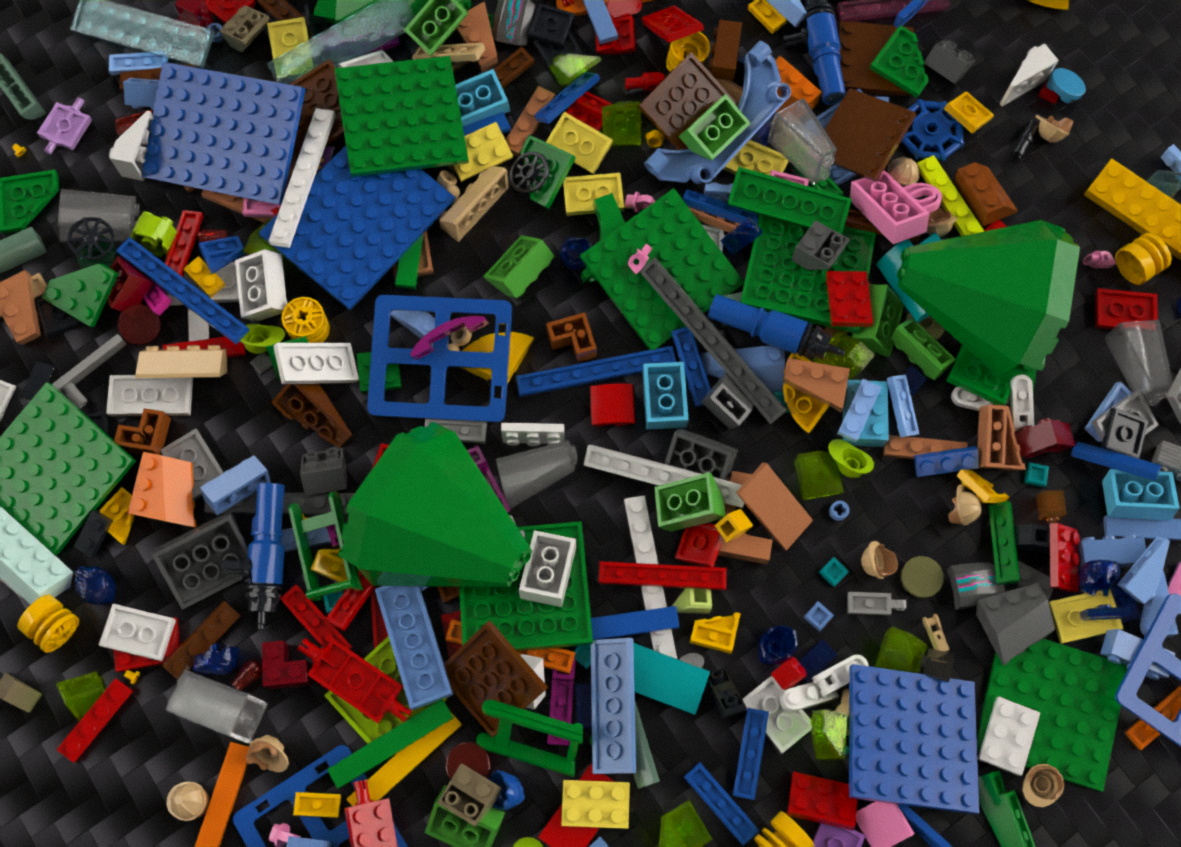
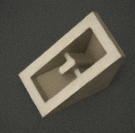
[0,672,42,713]

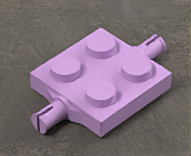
[37,97,92,155]

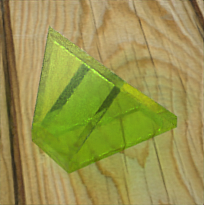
[56,671,105,721]

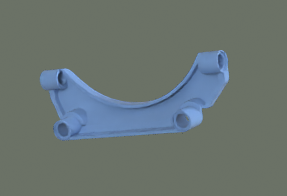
[644,41,791,184]

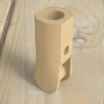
[922,614,950,655]

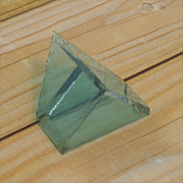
[1146,170,1181,198]

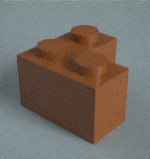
[546,313,597,362]
[114,408,171,455]

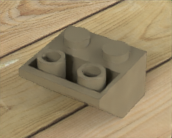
[220,5,270,52]
[437,763,503,827]

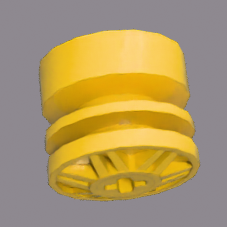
[666,32,710,72]
[1115,232,1172,285]
[281,297,330,343]
[17,594,79,653]
[754,811,815,847]

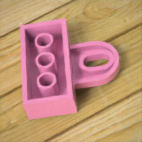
[850,170,942,244]

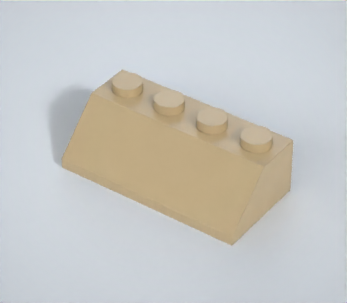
[439,166,509,242]
[135,345,228,378]

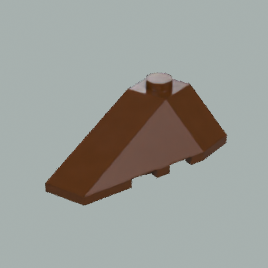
[271,383,352,448]

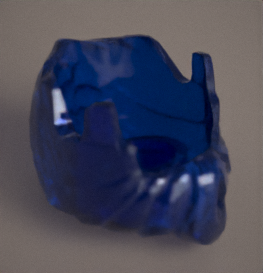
[560,237,592,270]
[1079,559,1120,596]
[75,566,117,605]
[757,625,798,665]
[193,643,240,675]

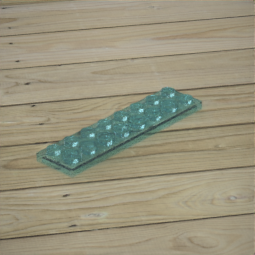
[70,0,215,68]
[267,0,415,84]

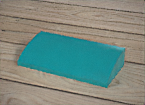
[876,239,930,323]
[633,643,710,714]

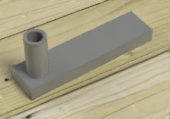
[52,334,127,409]

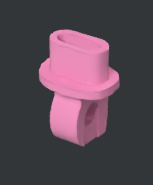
[625,192,655,212]
[628,243,653,274]
[1083,251,1116,269]
[269,823,301,847]

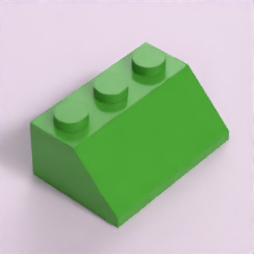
[404,0,469,56]
[679,94,751,161]
[483,235,555,298]
[852,285,904,357]
[890,318,956,380]
[654,472,726,532]
[425,785,505,847]

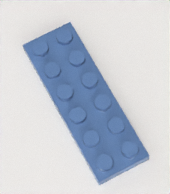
[375,586,453,710]
[591,638,636,774]

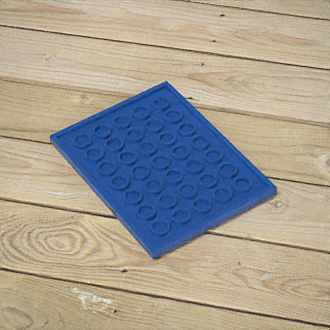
[142,62,305,205]
[259,146,455,310]

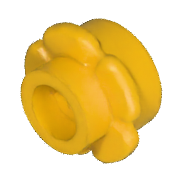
[646,130,665,148]

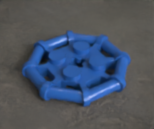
[900,99,965,162]

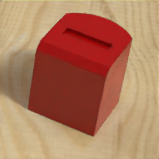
[771,657,807,691]

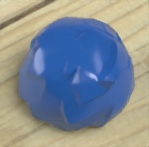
[488,770,525,810]

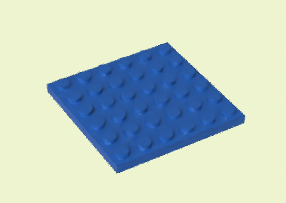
[849,664,979,814]

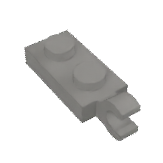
[847,592,906,616]

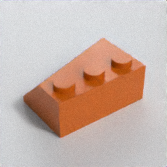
[771,56,822,126]
[128,452,196,527]

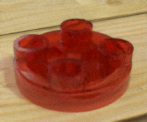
[118,304,161,344]
[446,742,490,779]

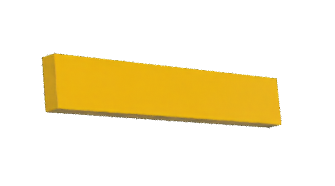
[347,713,462,806]

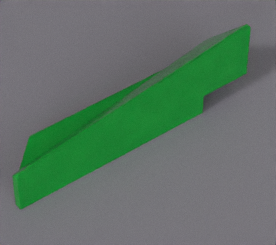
[978,770,1036,847]

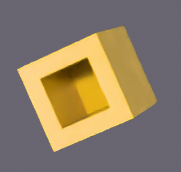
[714,509,753,543]

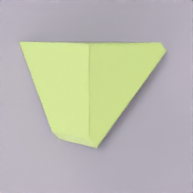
[672,588,712,614]

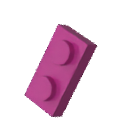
[143,280,173,316]

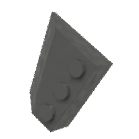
[664,429,738,480]
[976,583,1055,666]

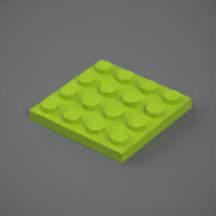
[324,636,448,744]

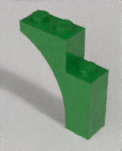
[581,193,625,283]

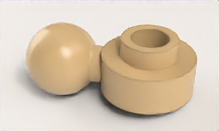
[436,170,460,199]
[448,327,472,351]

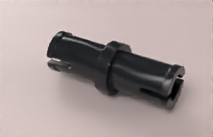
[1011,120,1039,158]

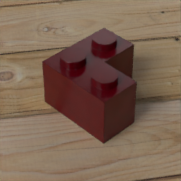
[170,0,213,49]
[107,256,152,315]
[1014,418,1076,458]
[261,641,312,689]

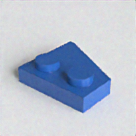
[199,236,244,274]

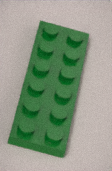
[727,166,852,235]

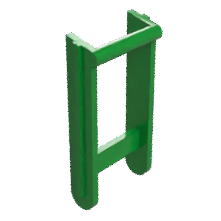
[289,491,363,601]
[476,700,583,777]

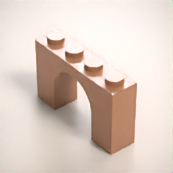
[718,471,782,564]

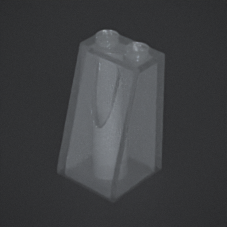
[768,98,837,184]
[58,189,140,242]
[1105,320,1173,405]
[496,440,577,508]
[165,670,268,744]

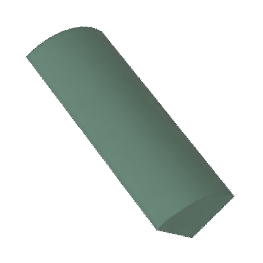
[0,53,47,119]
[0,227,47,273]
[633,702,660,789]

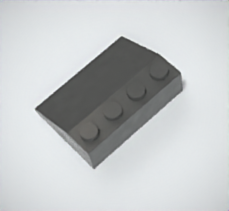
[152,511,248,609]

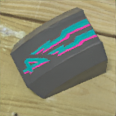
[492,0,536,45]
[947,562,1005,610]

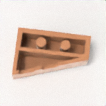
[455,1,499,73]
[0,270,41,345]
[784,358,850,413]
[977,404,1026,471]

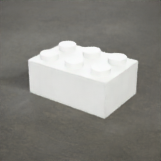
[235,249,287,321]
[519,530,576,607]

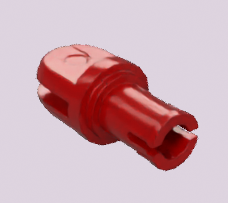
[625,72,665,92]

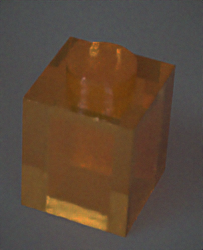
[1036,490,1067,523]

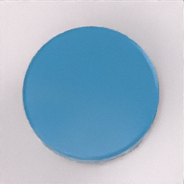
[1046,68,1086,103]

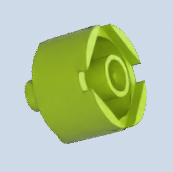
[130,211,177,257]

